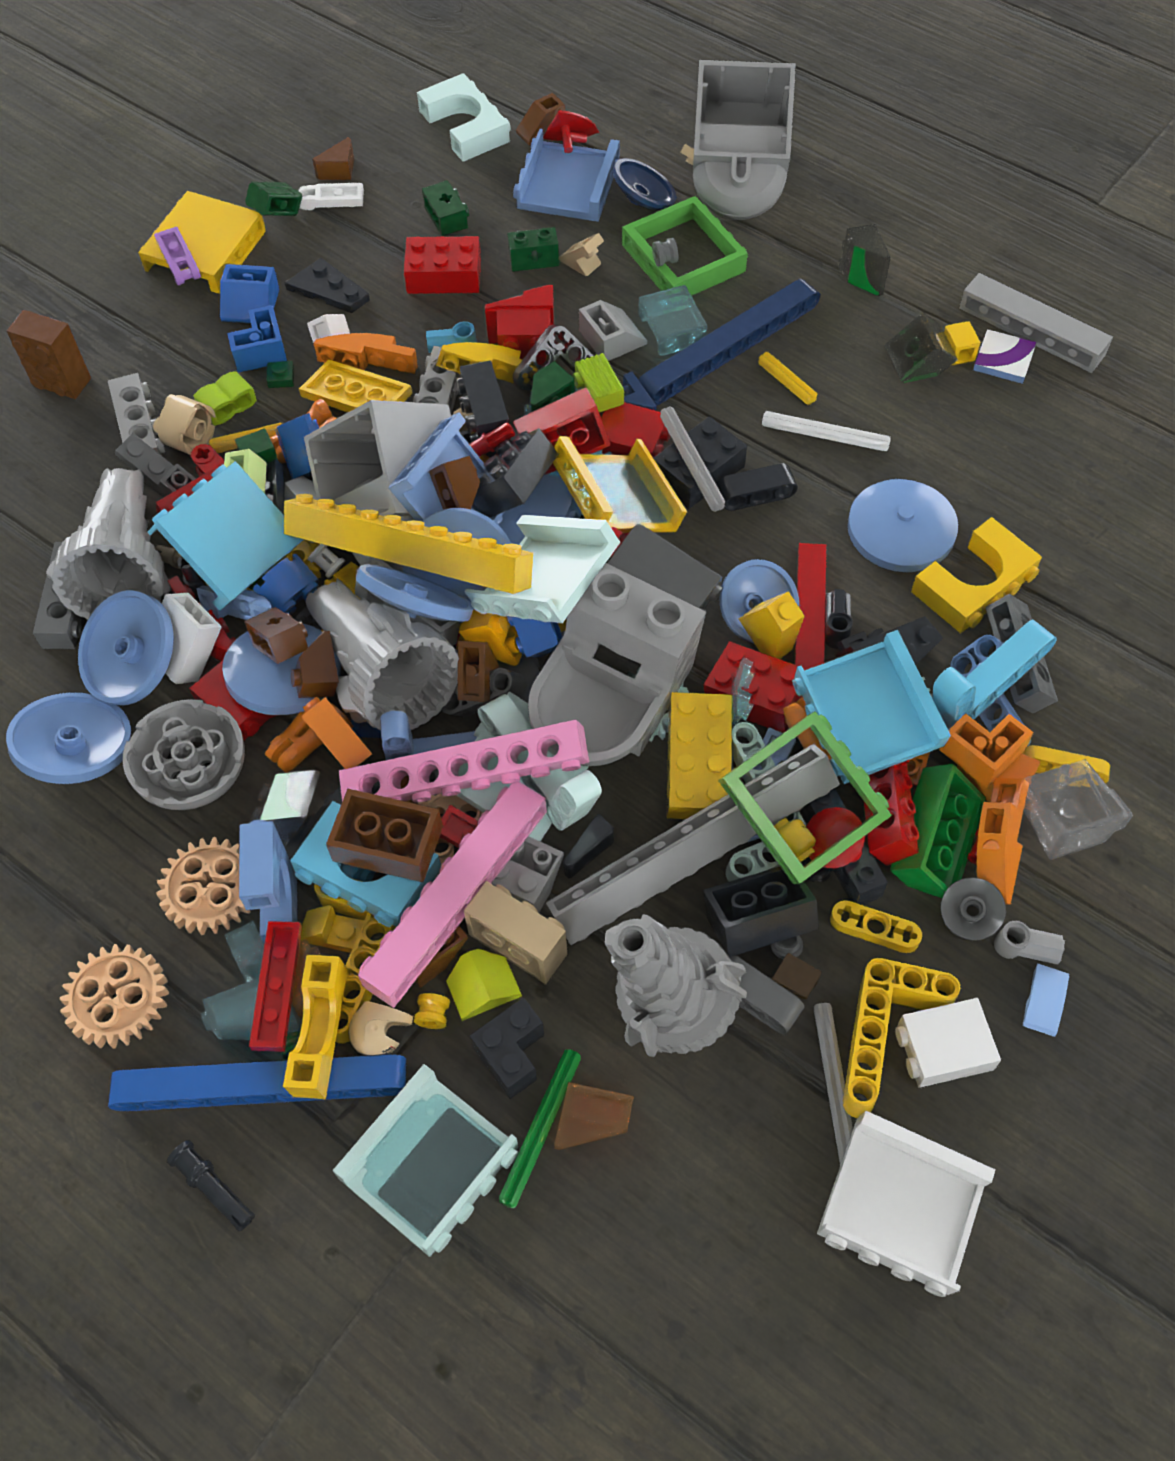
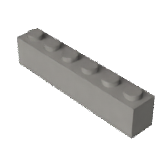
[959,273,1113,373]

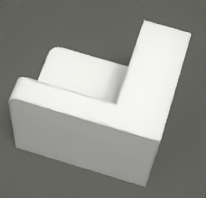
[307,314,350,343]

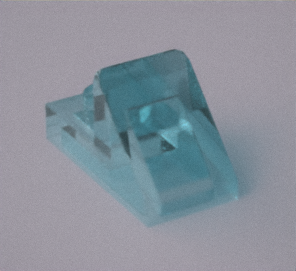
[224,921,265,991]

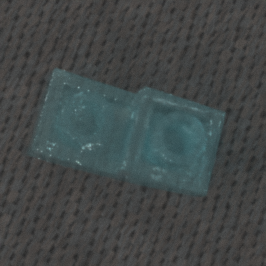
[730,658,755,726]

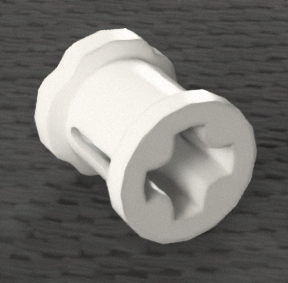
[308,544,345,579]

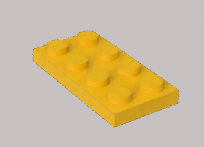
[299,359,412,412]

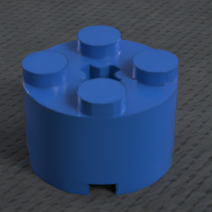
[253,554,319,615]

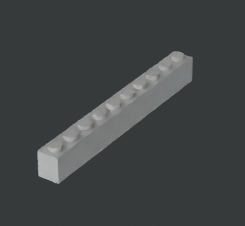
[546,744,840,945]

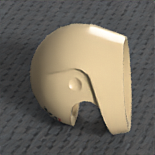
[348,1001,413,1056]

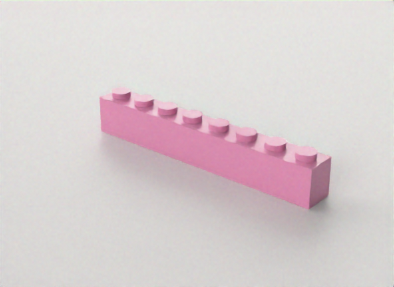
[358,782,547,1008]

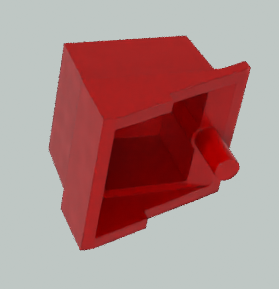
[485,285,555,365]

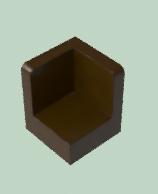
[772,953,822,999]

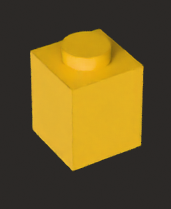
[941,321,981,365]

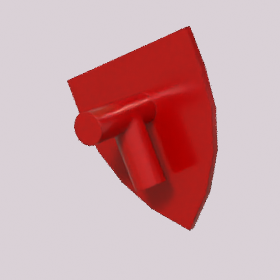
[543,110,599,153]

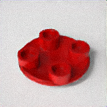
[806,807,865,868]

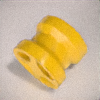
[414,993,450,1029]

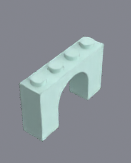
[417,73,511,161]

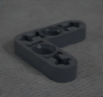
[512,325,594,391]

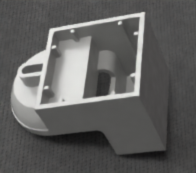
[693,60,796,220]
[304,400,451,572]
[528,563,706,766]

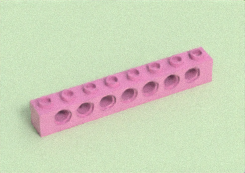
[339,720,589,802]

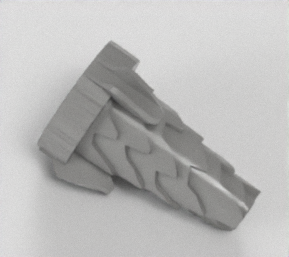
[46,468,170,620]
[306,578,459,730]
[605,914,747,1057]

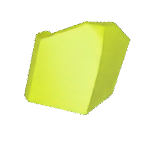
[446,949,522,1021]

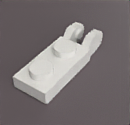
[299,183,364,210]

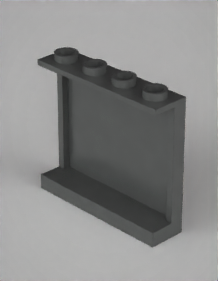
[607,522,723,613]

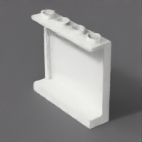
[817,1111,995,1297]

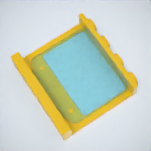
[553,436,687,532]

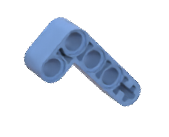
[950,635,1031,746]

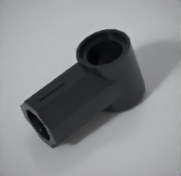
[825,589,853,649]

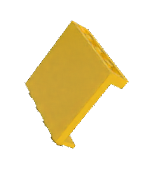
[138,191,266,294]

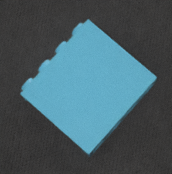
[148,461,304,611]
[792,630,951,784]

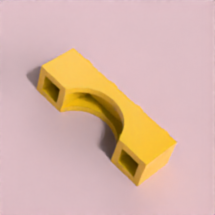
[283,955,348,1099]

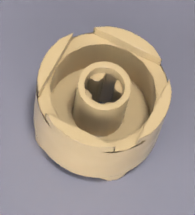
[153,394,215,455]

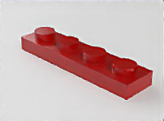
[249,921,302,1052]

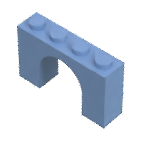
[239,820,297,943]

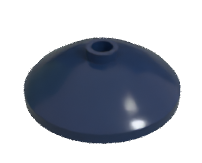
[613,158,677,210]

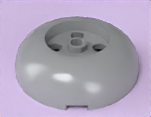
[123,700,245,810]

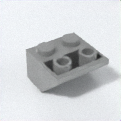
[579,300,647,361]
[491,836,564,913]

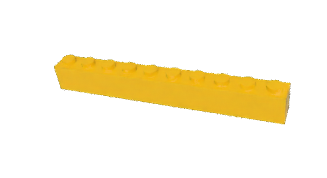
[284,494,533,594]

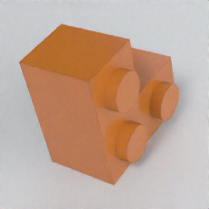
[939,713,1034,788]

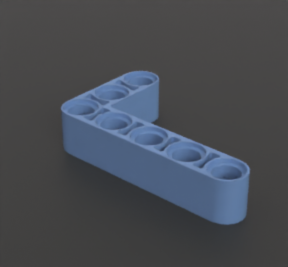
[380,711,477,760]

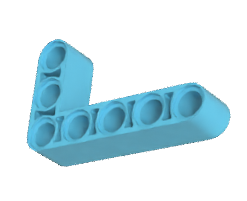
[932,620,1057,729]

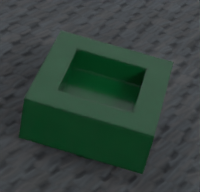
[267,361,294,388]

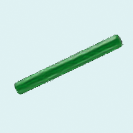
[499,1049,581,1208]

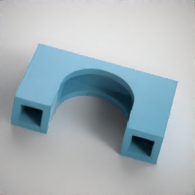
[290,801,441,927]

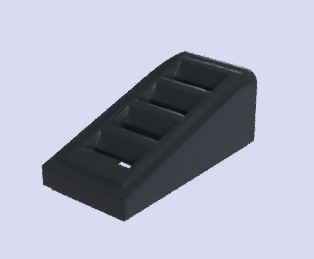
[564,814,614,879]

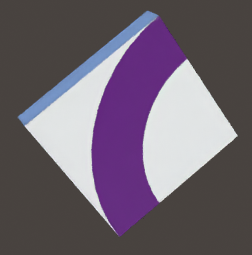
[973,329,1037,384]

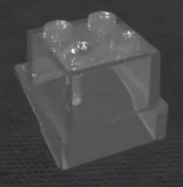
[1024,759,1133,860]

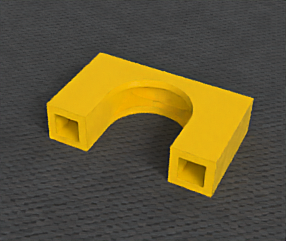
[911,517,1042,634]

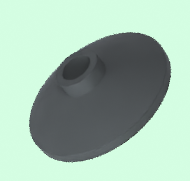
[941,878,1006,941]

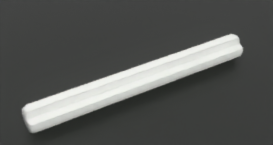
[762,411,890,451]

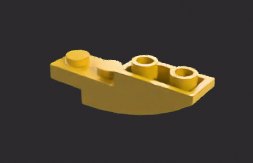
[436,342,537,383]

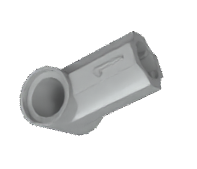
[994,921,1065,965]

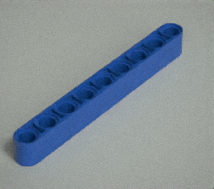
[108,1055,406,1111]

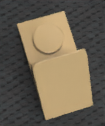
[559,233,604,276]

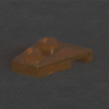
[554,1082,634,1150]

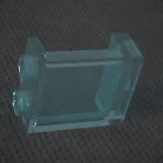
[639,285,707,356]

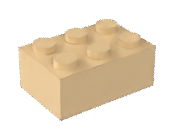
[464,881,567,984]

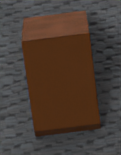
[312,137,354,180]

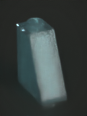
[201,978,300,1040]

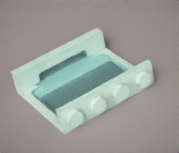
[333,1064,518,1257]

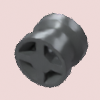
[652,237,679,267]

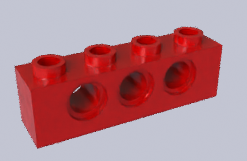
[864,760,919,866]

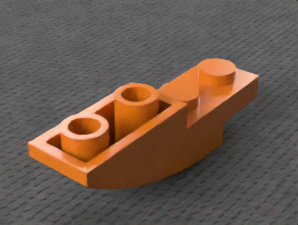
[314,333,418,374]
[977,778,1029,905]

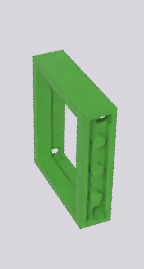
[622,196,748,304]
[718,711,892,884]

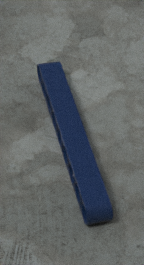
[639,279,821,405]

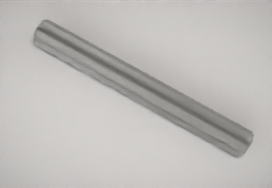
[660,406,725,512]
[814,1003,853,1165]

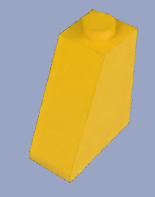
[738,591,804,659]

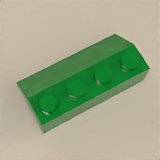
[890,764,986,898]

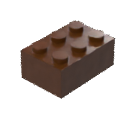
[6,310,91,399]
[326,788,443,883]

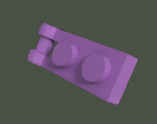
[154,226,201,285]

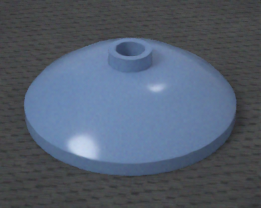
[719,559,799,643]

